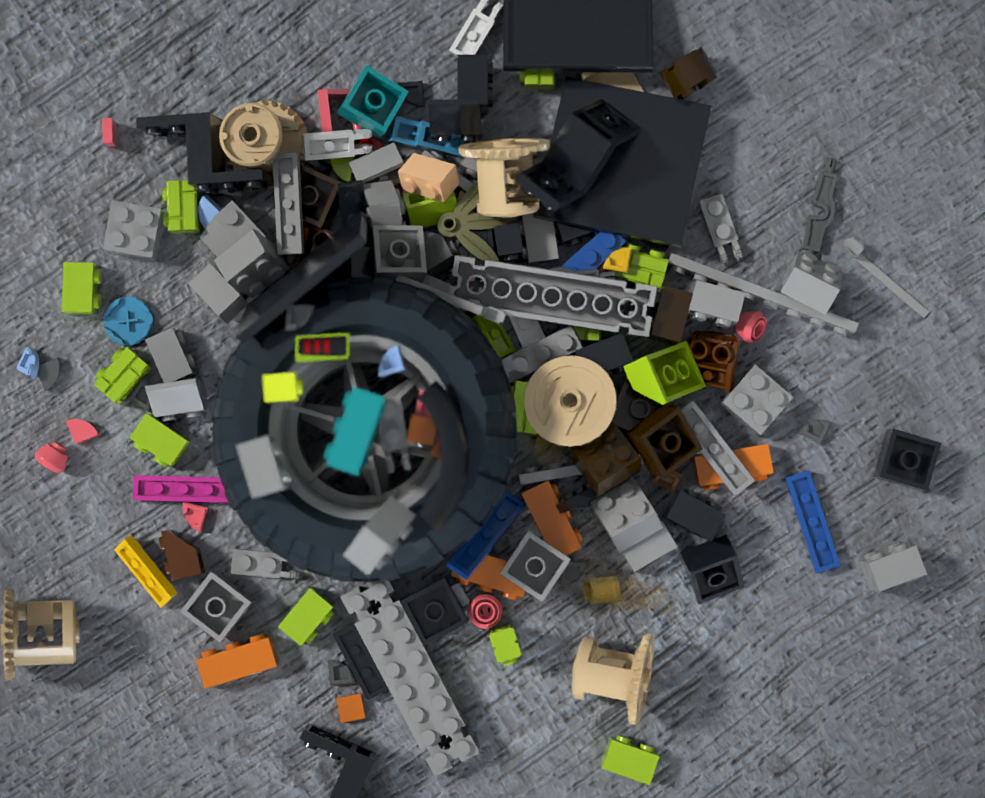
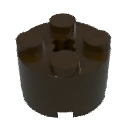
[659,47,718,100]

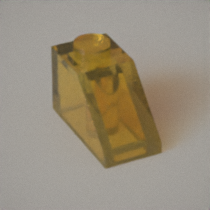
[582,573,622,604]

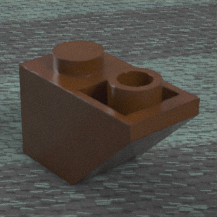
[159,530,205,580]

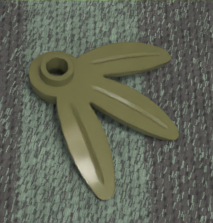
[438,183,512,261]

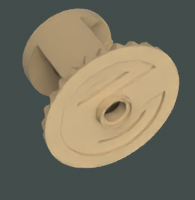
[219,100,308,189]
[459,138,550,218]
[524,356,617,447]
[1,588,80,681]
[572,634,655,726]

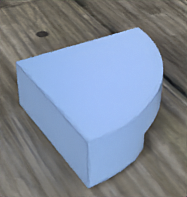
[198,194,222,229]
[379,345,405,377]
[16,347,39,378]

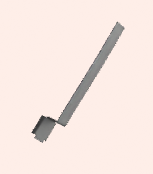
[843,237,929,318]
[395,275,506,324]

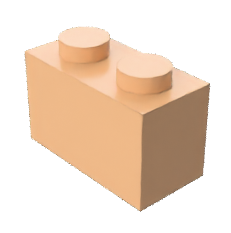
[398,153,460,202]

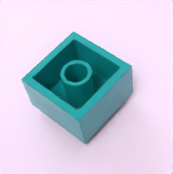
[337,65,409,139]

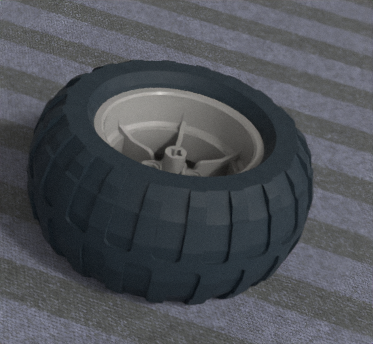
[211,277,517,582]

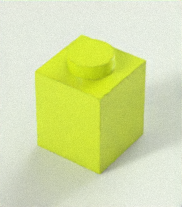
[263,373,304,403]

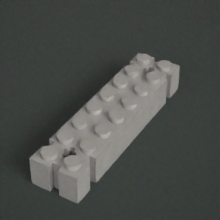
[449,255,657,337]
[340,580,480,776]

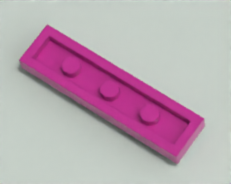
[133,475,228,503]

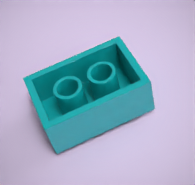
[324,387,388,476]

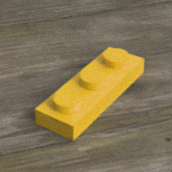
[114,535,178,608]

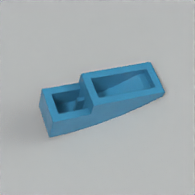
[386,116,467,157]

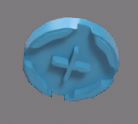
[104,297,154,346]

